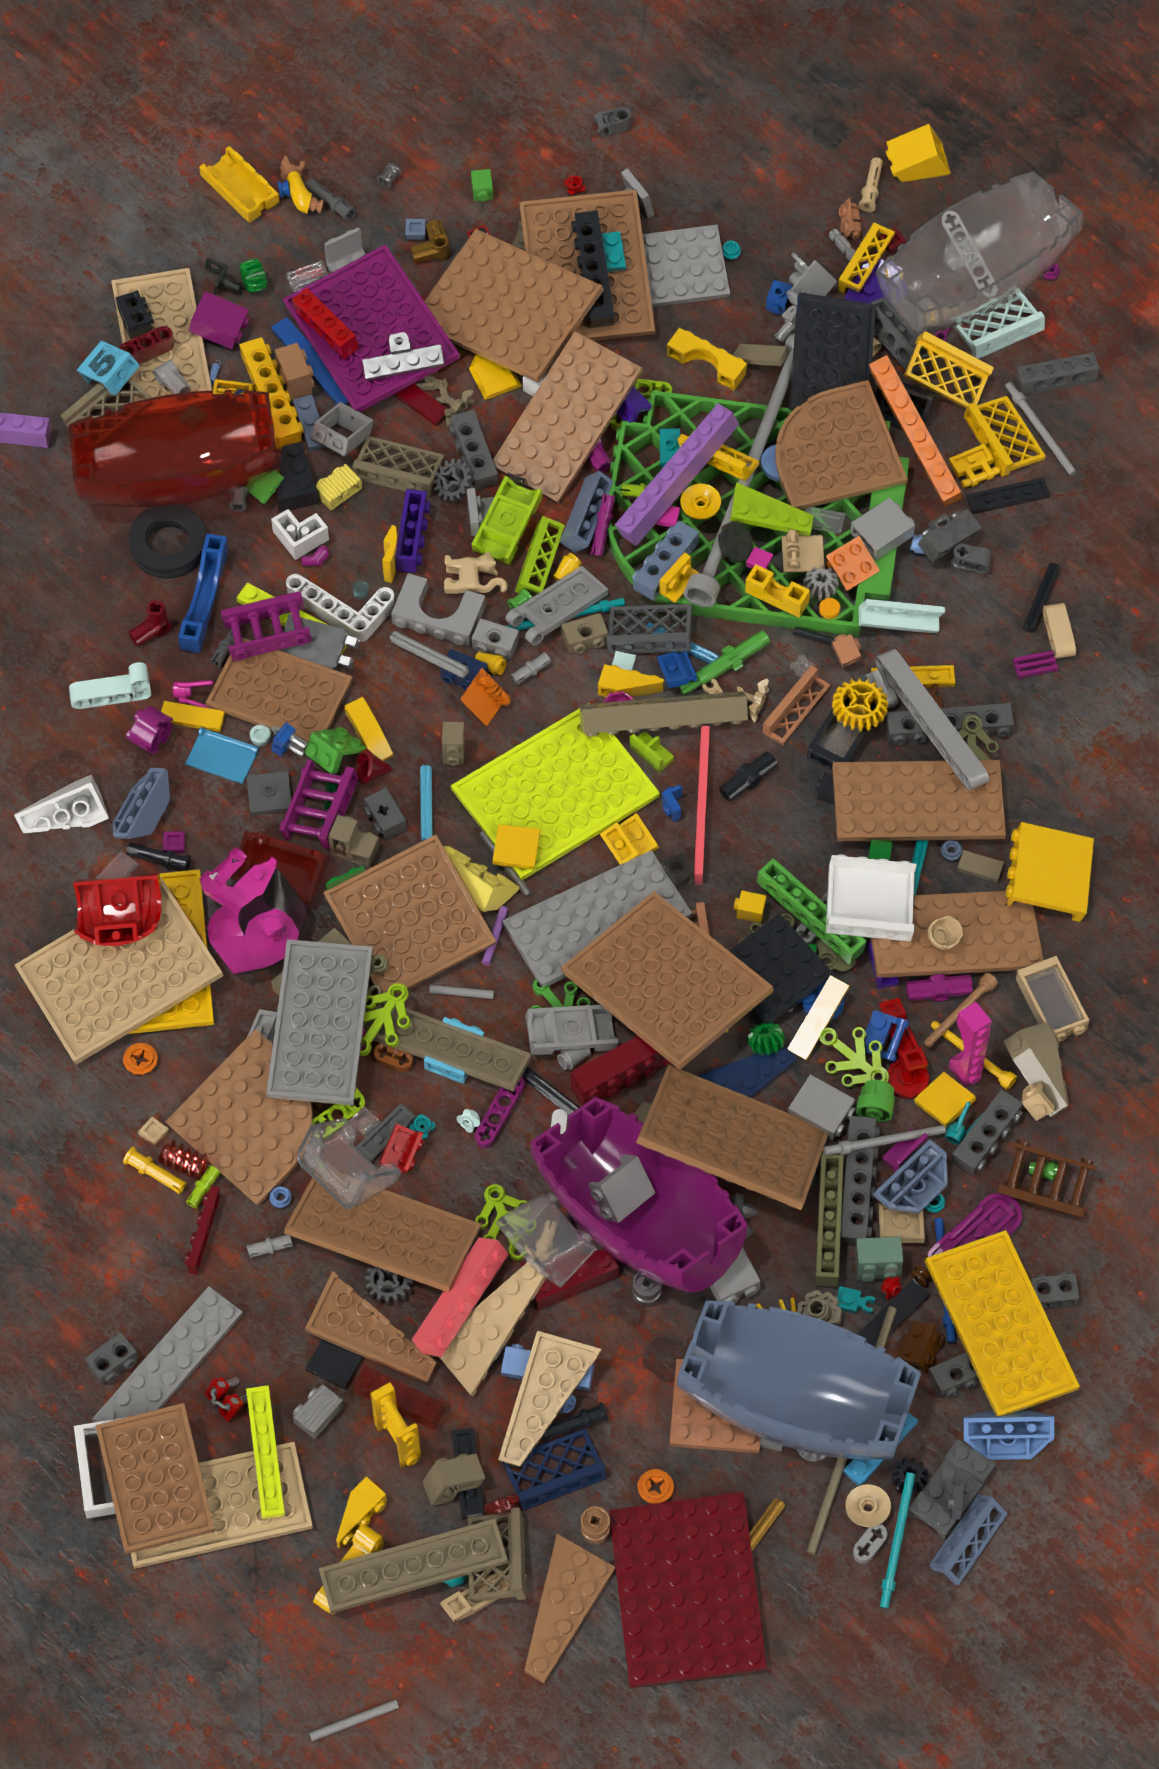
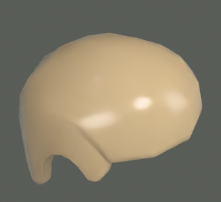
[928,916,963,950]

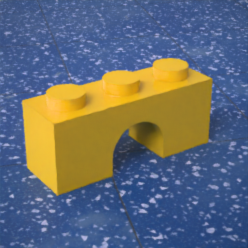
[745,564,810,618]

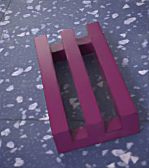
[1013,650,1058,679]

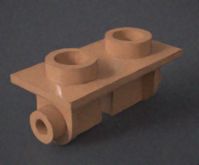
[839,198,862,239]

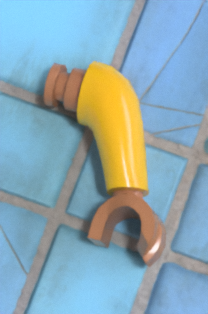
[280,155,324,214]

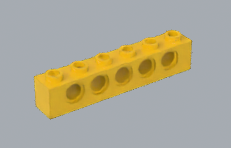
[239,337,304,449]

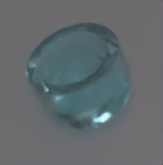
[352,580,369,598]

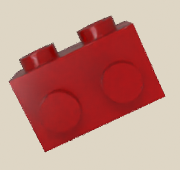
[379,1124,424,1174]

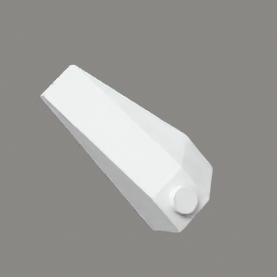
[14,775,109,833]

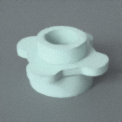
[457,1109,480,1133]

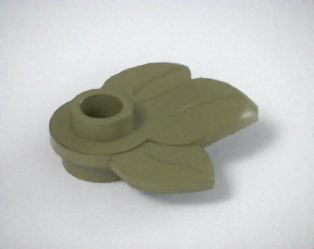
[817,940,856,972]

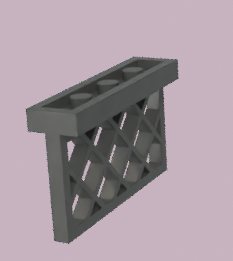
[607,604,692,655]

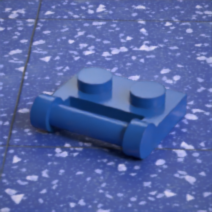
[864,1010,910,1063]

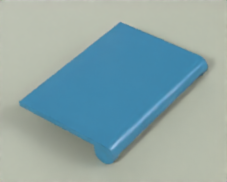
[185,727,259,784]

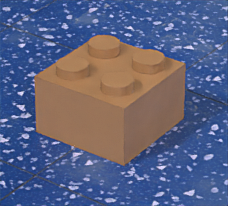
[275,343,315,403]

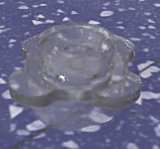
[790,655,815,677]

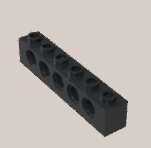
[571,210,615,328]

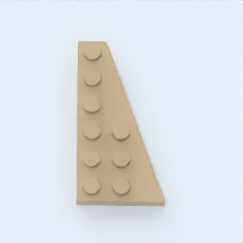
[439,1259,547,1397]
[498,1331,602,1467]

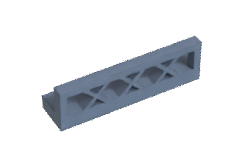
[929,1494,1008,1585]

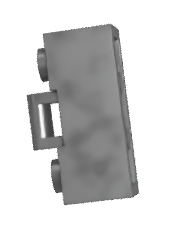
[918,509,982,563]

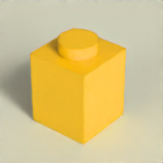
[733,890,766,923]

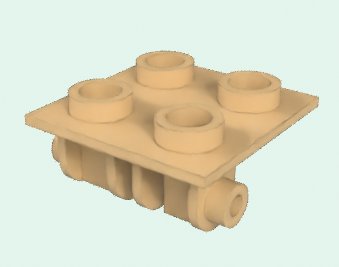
[782,530,825,572]

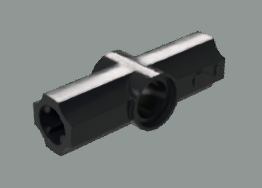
[719,751,778,802]

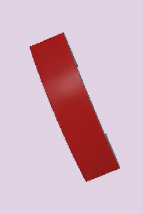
[879,998,928,1071]

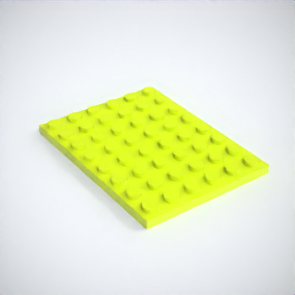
[451,703,660,880]

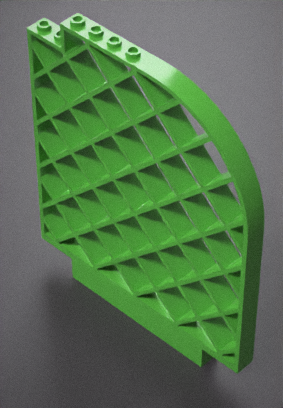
[607,390,910,637]

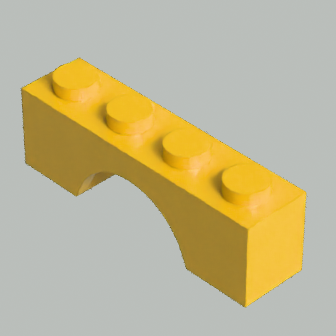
[667,328,747,391]

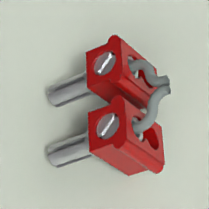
[205,1377,248,1422]

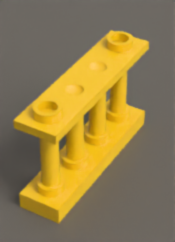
[370,1382,421,1468]

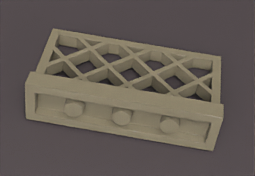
[60,378,153,450]
[353,436,444,497]
[468,1507,526,1602]

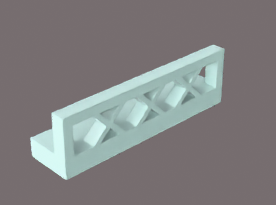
[859,599,945,634]

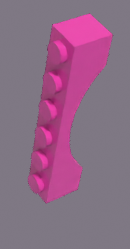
[949,1002,992,1087]

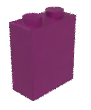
[188,291,250,349]

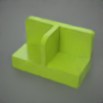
[630,731,674,773]

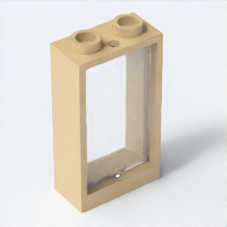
[1016,956,1089,1043]

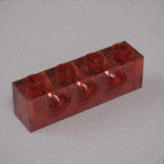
[354,1365,444,1431]

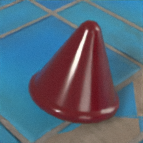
[356,749,392,784]

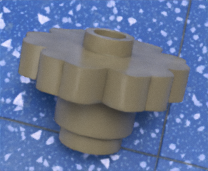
[797,1290,843,1325]

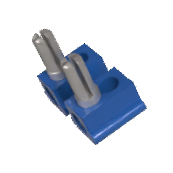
[271,722,307,757]

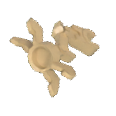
[702,679,769,723]

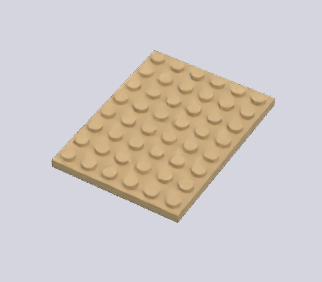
[15,877,224,1065]

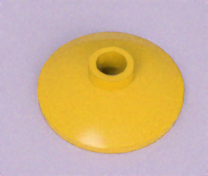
[680,484,721,520]

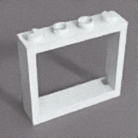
[74,1417,126,1519]

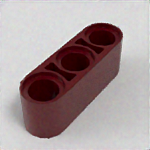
[119,326,174,364]

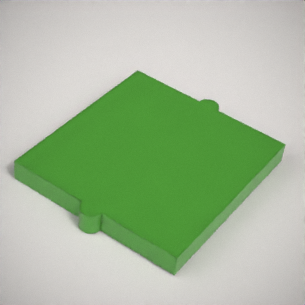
[246,462,284,504]

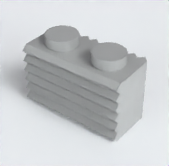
[293,1384,344,1439]

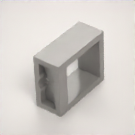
[311,402,374,456]

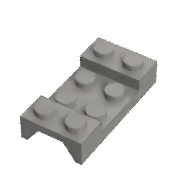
[525,1005,618,1055]

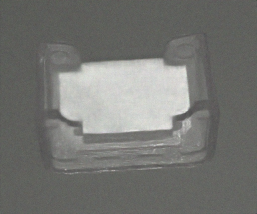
[297,1118,402,1209]
[496,1192,597,1288]

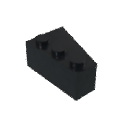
[277,442,318,513]

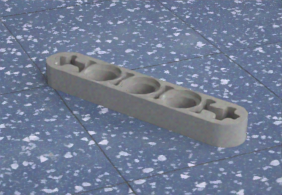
[941,211,997,299]

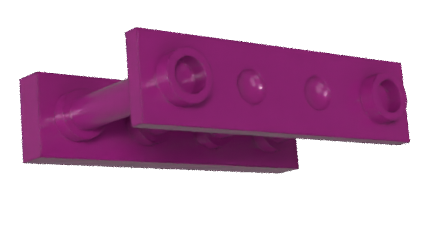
[220,591,313,661]
[279,759,359,849]

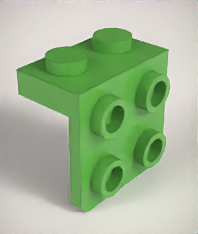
[305,727,366,774]

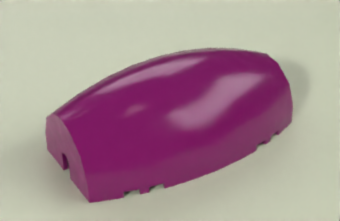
[530,1097,748,1293]

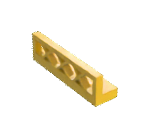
[837,222,895,294]
[677,431,759,481]

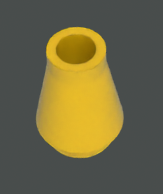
[553,553,581,581]
[475,651,507,675]

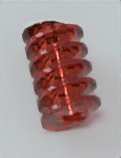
[158,1140,207,1180]

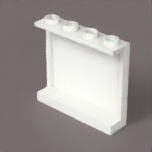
[826,854,916,942]

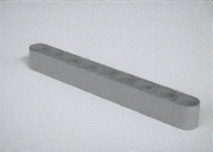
[875,649,989,791]

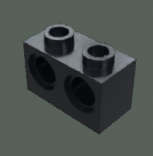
[115,290,154,339]

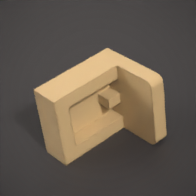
[1021,1082,1055,1121]

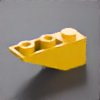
[598,664,664,697]
[336,1477,387,1549]

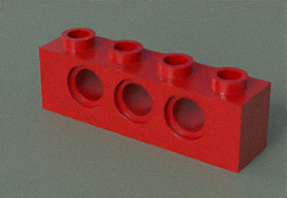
[292,288,359,360]

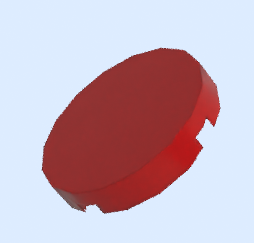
[887,1059,929,1099]

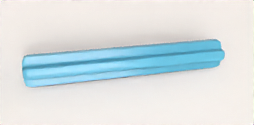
[420,765,432,841]

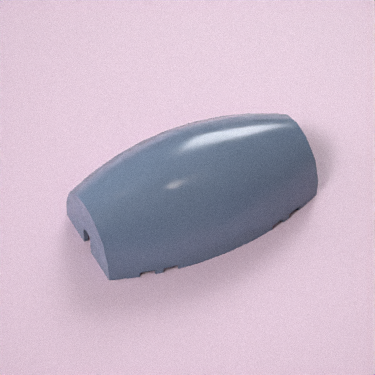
[677,1301,921,1460]

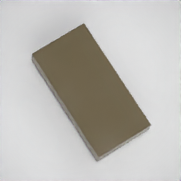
[957,850,1004,883]

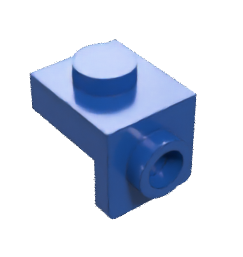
[662,785,683,822]

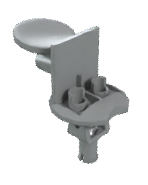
[774,251,837,344]

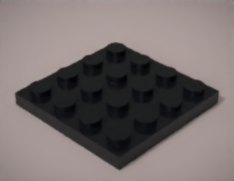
[729,913,834,1024]

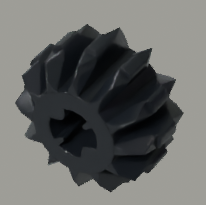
[891,1457,929,1496]

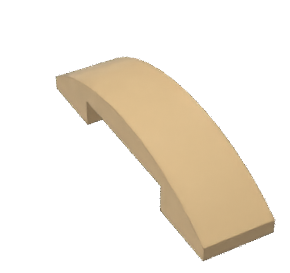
[440,1563,527,1622]

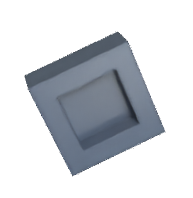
[405,219,426,240]

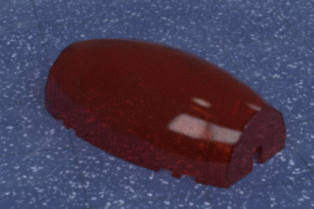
[69,390,281,507]

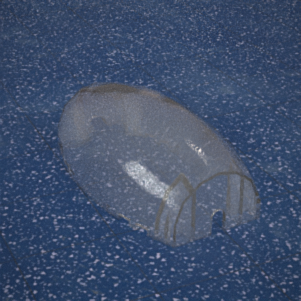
[876,171,1083,334]

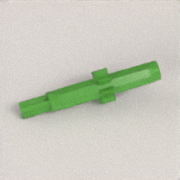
[678,630,770,695]

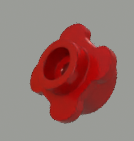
[564,175,586,195]
[881,1276,902,1300]

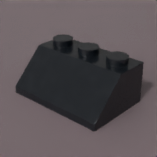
[873,381,937,428]

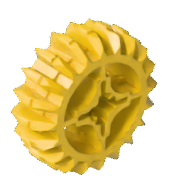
[832,677,888,732]

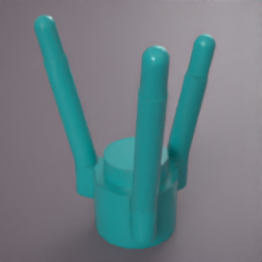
[944,1101,983,1145]

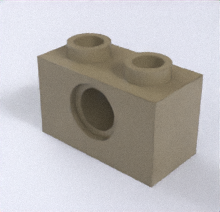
[561,613,608,655]
[442,722,465,766]

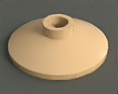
[845,1484,891,1527]

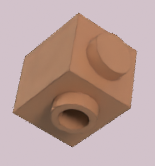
[832,634,861,668]

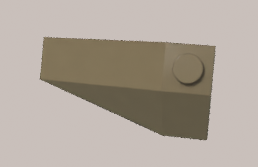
[1004,1022,1069,1118]

